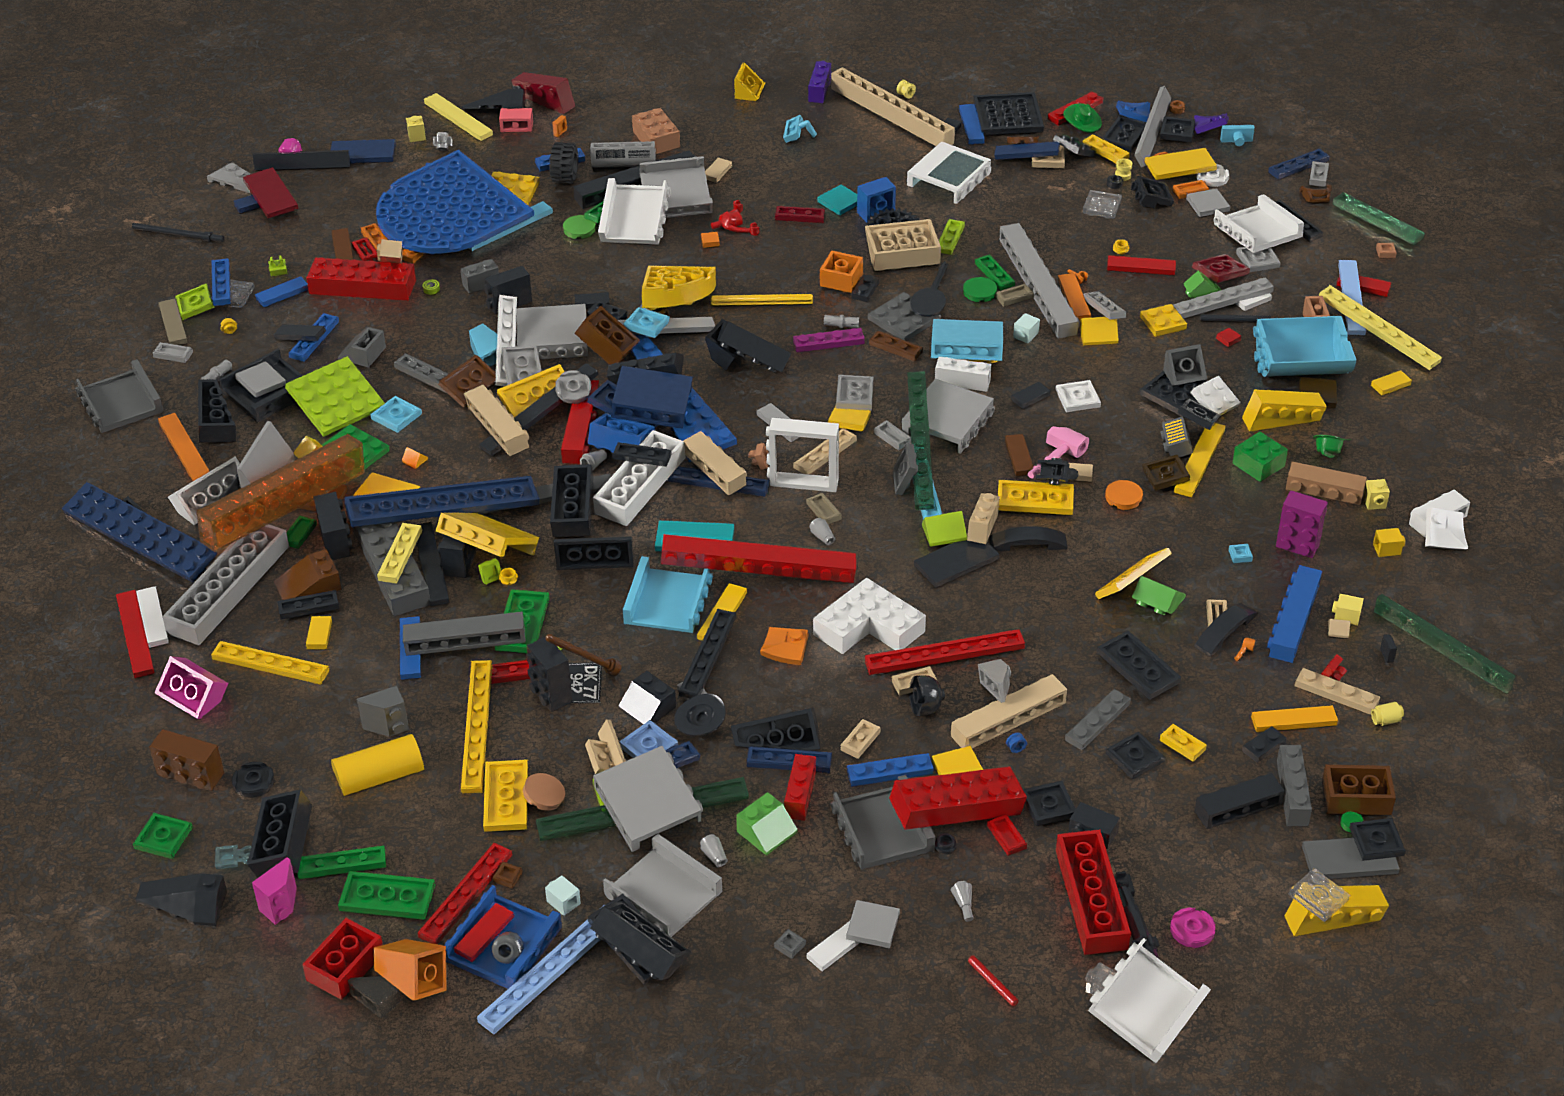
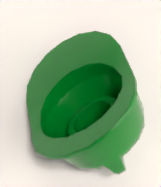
[1313,435,1351,458]

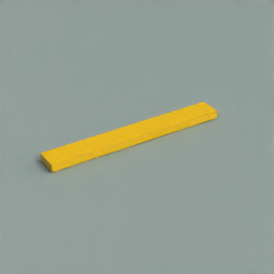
[461,660,492,793]

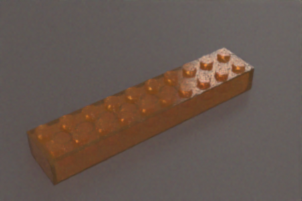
[197,434,365,552]

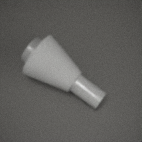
[951,881,974,922]

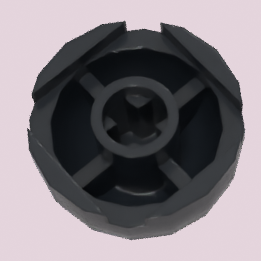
[909,675,945,716]

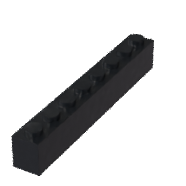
[574,150,695,209]

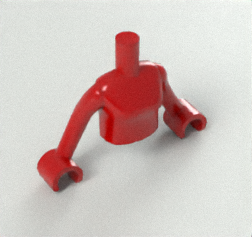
[711,200,760,236]

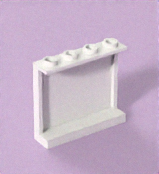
[598,178,670,244]
[1214,194,1304,253]
[1088,938,1211,1063]

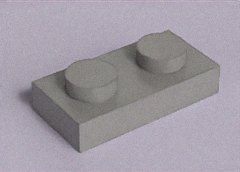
[1309,161,1329,187]

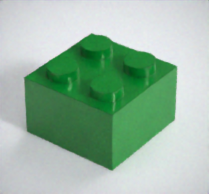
[1232,431,1288,482]

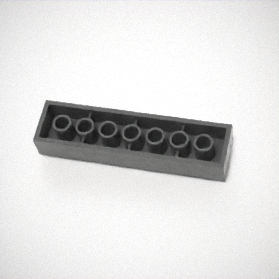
[345,506,430,616]

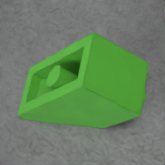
[1184,270,1221,299]

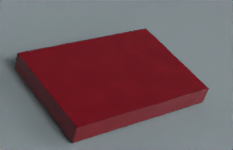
[1192,254,1250,283]

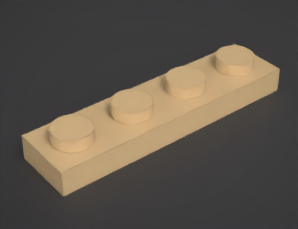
[1295,668,1380,715]

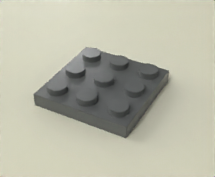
[868,292,941,341]

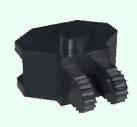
[1035,458,1078,485]

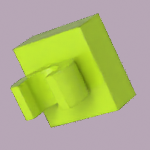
[268,255,287,276]
[478,558,501,584]

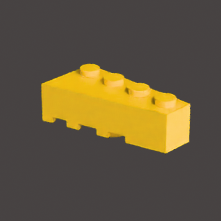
[1242,389,1327,431]
[1284,885,1389,936]

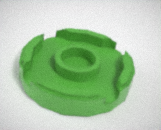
[563,215,596,239]

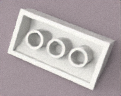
[168,457,240,525]

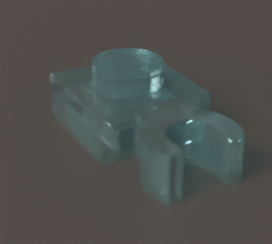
[215,845,251,869]

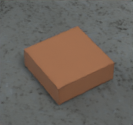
[1376,243,1396,258]

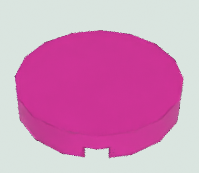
[1170,907,1215,948]

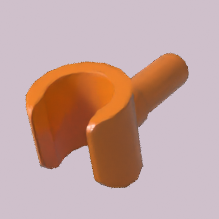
[1067,269,1088,284]
[1234,638,1255,661]

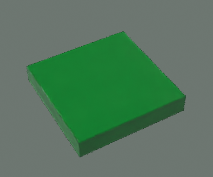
[133,813,193,859]

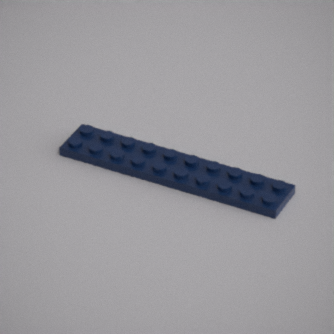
[345,476,540,527]
[62,482,217,582]

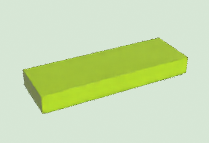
[939,219,965,255]

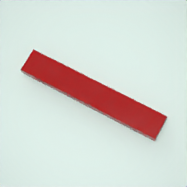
[116,590,154,678]
[418,843,512,944]

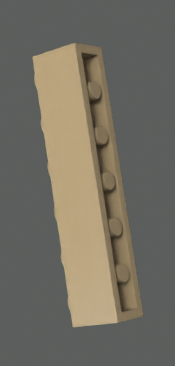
[464,385,530,456]
[951,674,1067,748]

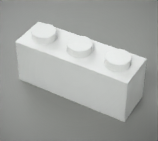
[935,357,991,392]
[1409,490,1470,537]

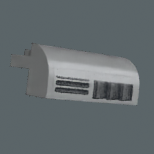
[590,141,656,168]

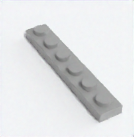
[1173,277,1274,319]

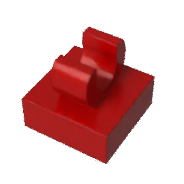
[1321,654,1347,681]

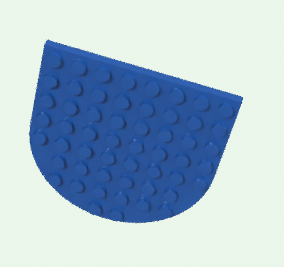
[376,150,535,254]

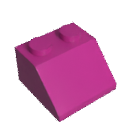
[252,857,297,925]

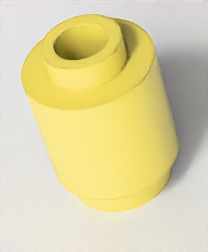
[1371,702,1404,726]

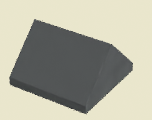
[1163,344,1207,386]

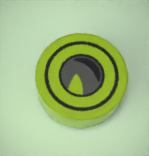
[422,280,440,295]

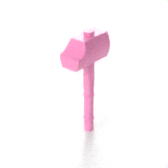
[1028,426,1089,478]

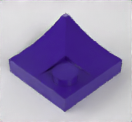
[1194,113,1229,134]

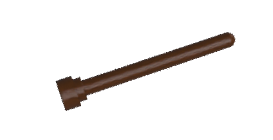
[545,634,622,676]

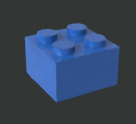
[857,177,896,223]

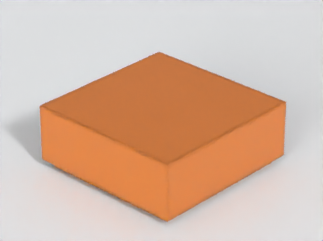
[552,115,567,137]
[701,232,720,248]

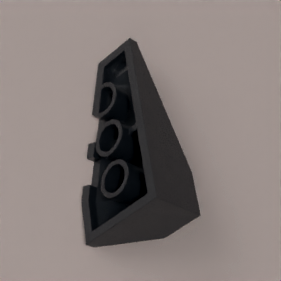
[731,707,821,751]

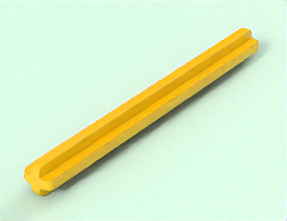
[711,294,813,306]

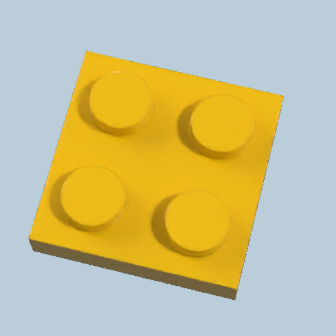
[1140,304,1187,337]

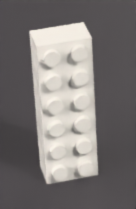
[593,430,686,526]

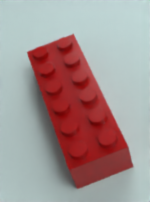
[306,257,416,301]
[889,766,1027,830]
[1056,830,1131,955]

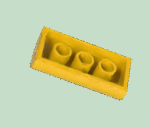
[331,734,424,796]

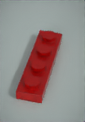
[1048,92,1103,126]

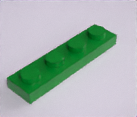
[298,846,386,879]

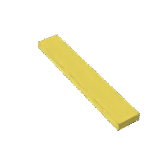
[424,93,493,141]

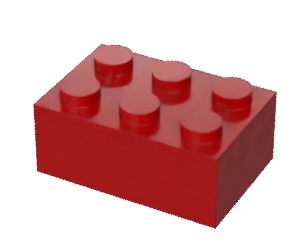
[302,918,383,1000]

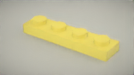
[377,523,422,584]

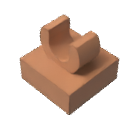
[748,443,769,470]

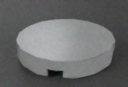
[556,370,591,404]

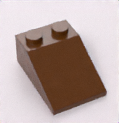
[274,549,342,600]

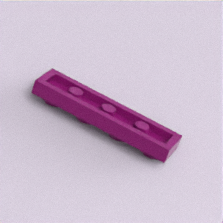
[793,328,865,352]

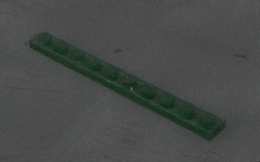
[907,371,934,510]
[536,777,749,841]

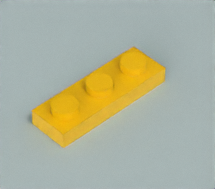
[1082,134,1130,163]

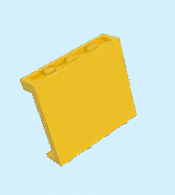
[436,513,539,556]

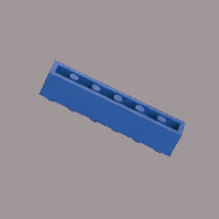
[1267,565,1322,663]

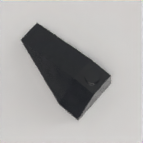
[462,86,526,109]
[135,873,227,926]

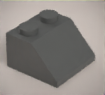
[357,686,409,737]

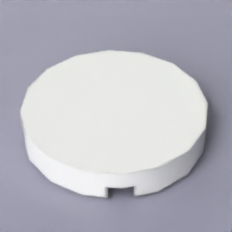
[1196,164,1229,187]

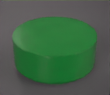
[1340,811,1363,833]

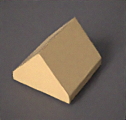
[1328,619,1350,638]

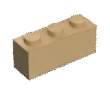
[377,239,403,263]
[967,493,1000,544]

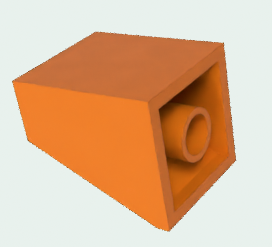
[374,939,446,1000]

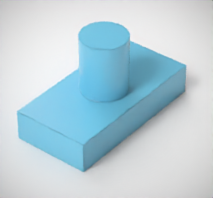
[1220,125,1255,146]

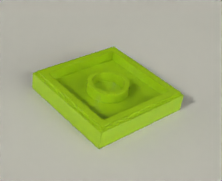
[175,284,214,320]

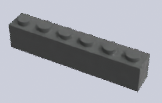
[403,612,526,656]

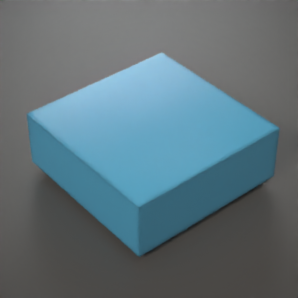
[1229,544,1253,563]

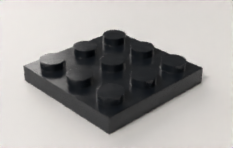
[1140,371,1207,416]

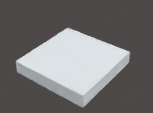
[1056,380,1101,412]

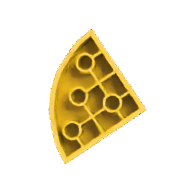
[642,266,716,310]

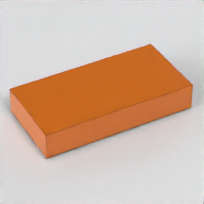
[1172,180,1209,199]

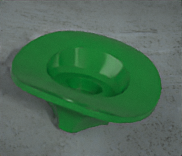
[1064,103,1102,133]

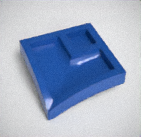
[1116,100,1150,122]

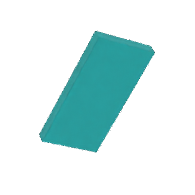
[655,520,735,551]

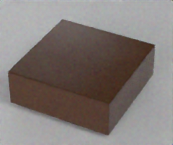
[493,862,523,889]

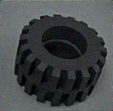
[550,142,578,184]

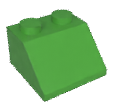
[1132,576,1186,616]
[736,792,798,856]

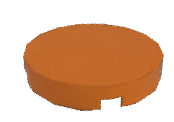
[1105,480,1143,510]

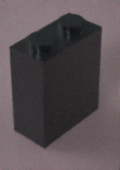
[484,266,532,314]

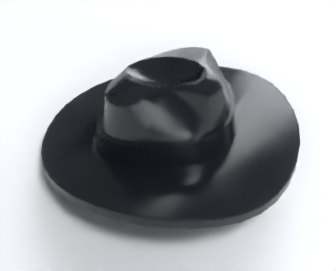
[674,694,726,736]

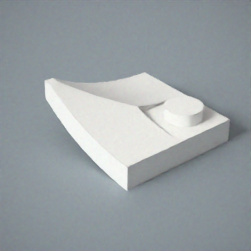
[1425,508,1468,550]

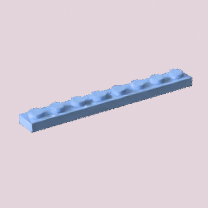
[477,905,604,1034]

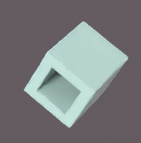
[1013,313,1040,343]
[545,875,581,916]

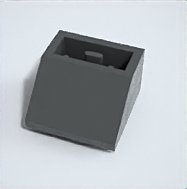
[338,327,386,368]

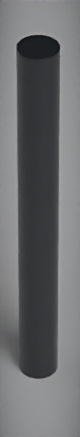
[1201,314,1271,322]

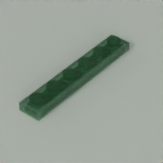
[1333,192,1425,245]

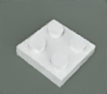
[1191,376,1241,416]

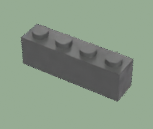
[1277,745,1312,826]

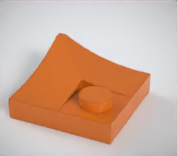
[760,627,809,665]

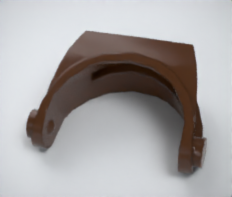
[1300,185,1332,202]

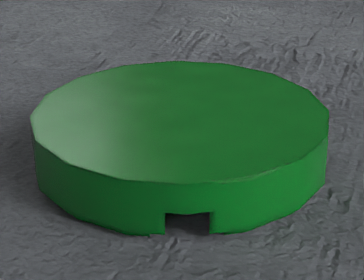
[963,277,997,302]

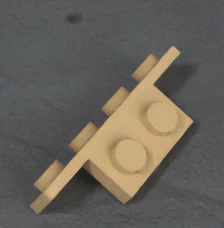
[585,720,626,775]

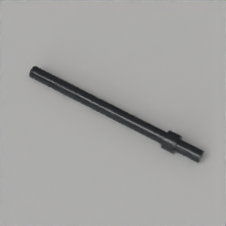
[132,223,225,242]

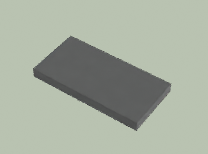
[1302,838,1400,880]

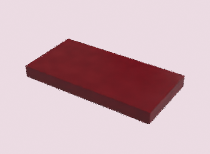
[243,167,298,218]

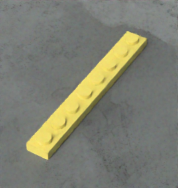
[1319,285,1442,370]

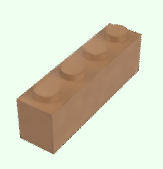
[1286,462,1367,505]

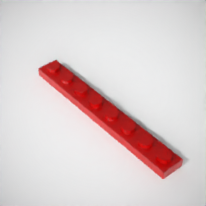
[865,629,1025,675]

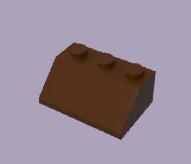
[574,306,640,365]

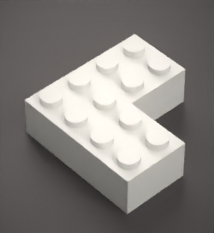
[813,578,926,654]

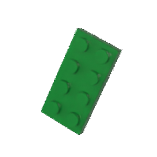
[495,589,550,653]
[338,871,435,920]

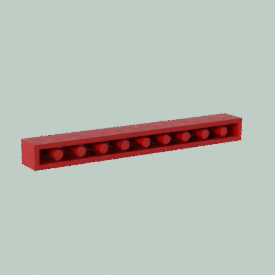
[661,534,856,583]

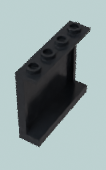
[219,349,303,423]

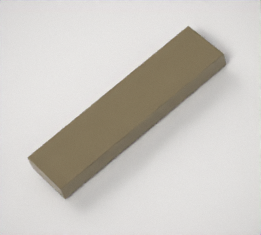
[158,299,187,345]

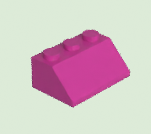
[155,656,229,719]

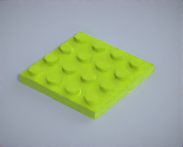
[285,356,385,437]

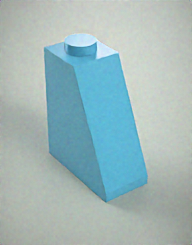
[469,323,497,367]

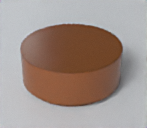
[1169,100,1185,114]

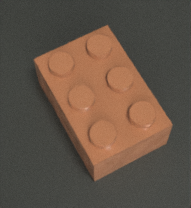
[632,108,680,154]

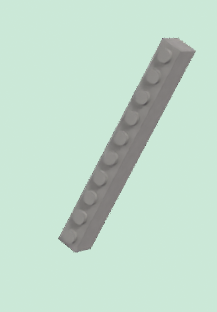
[999,223,1080,339]

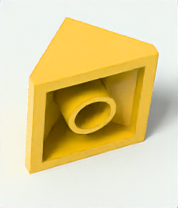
[734,62,765,101]
[1079,317,1118,345]

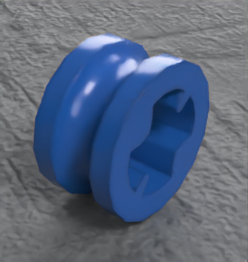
[1006,732,1027,753]

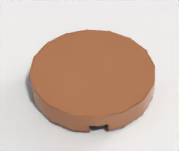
[523,773,565,811]

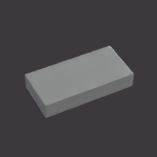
[153,342,193,363]
[874,420,912,451]

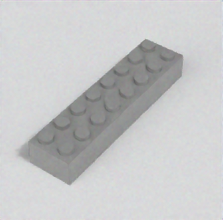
[162,519,289,645]

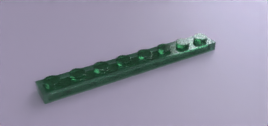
[1374,594,1516,694]

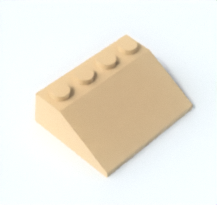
[865,219,941,271]

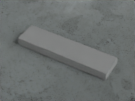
[1083,291,1126,320]

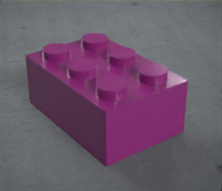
[1276,490,1328,558]

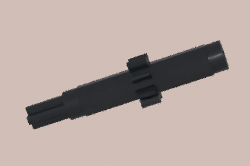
[1118,886,1160,960]

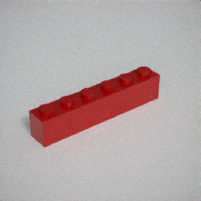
[561,380,600,464]

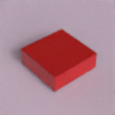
[1216,328,1241,347]

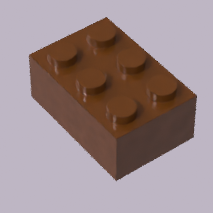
[149,729,224,791]
[1322,764,1396,815]

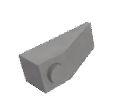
[978,659,1011,703]

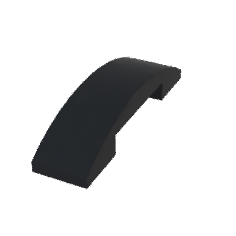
[989,526,1068,551]
[1194,603,1258,657]

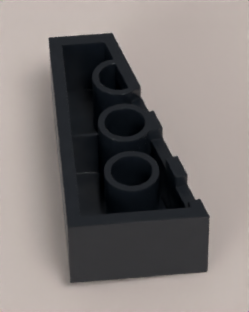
[198,379,236,443]

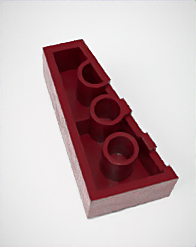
[511,72,575,114]

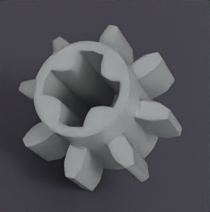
[433,132,452,151]

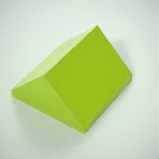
[922,511,967,547]

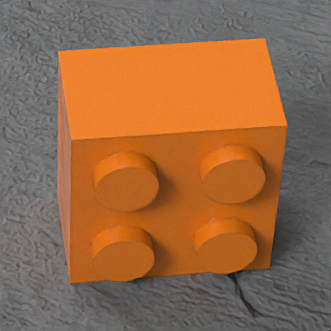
[820,250,863,293]

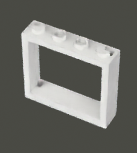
[766,418,839,492]

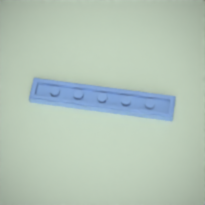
[1338,260,1366,335]

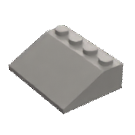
[237,421,297,514]

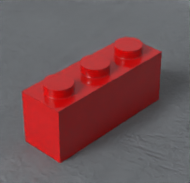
[784,754,816,821]

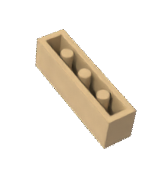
[684,431,747,495]

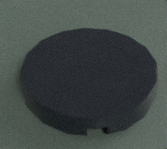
[232,761,275,798]

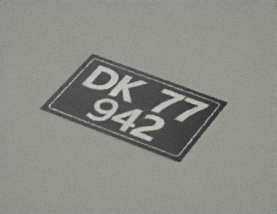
[569,662,602,703]

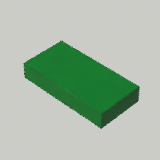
[286,515,317,549]

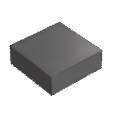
[774,929,806,959]

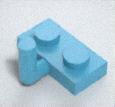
[783,115,817,143]

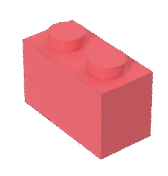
[499,108,533,132]

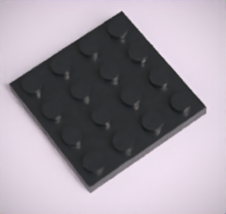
[973,92,1044,136]

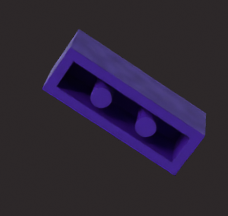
[808,61,831,103]

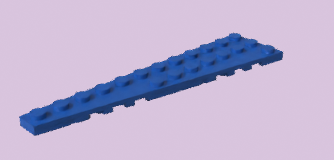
[631,334,737,462]

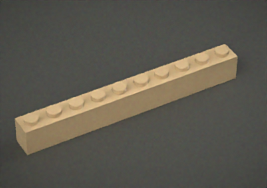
[831,67,955,146]

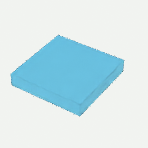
[623,307,670,338]
[371,396,422,433]

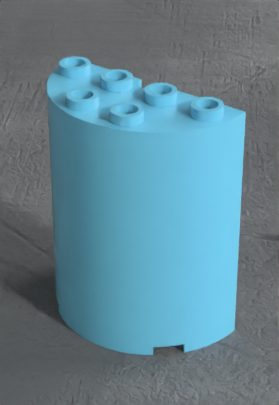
[1253,316,1356,377]

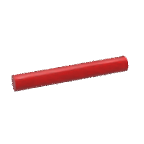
[968,955,1019,1007]

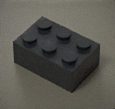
[313,492,353,560]
[526,637,573,712]

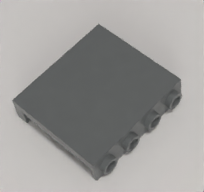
[75,359,164,433]
[831,775,935,870]

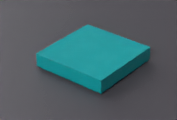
[817,185,857,216]

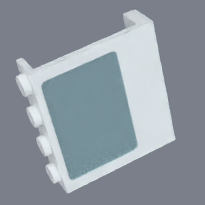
[907,142,991,204]

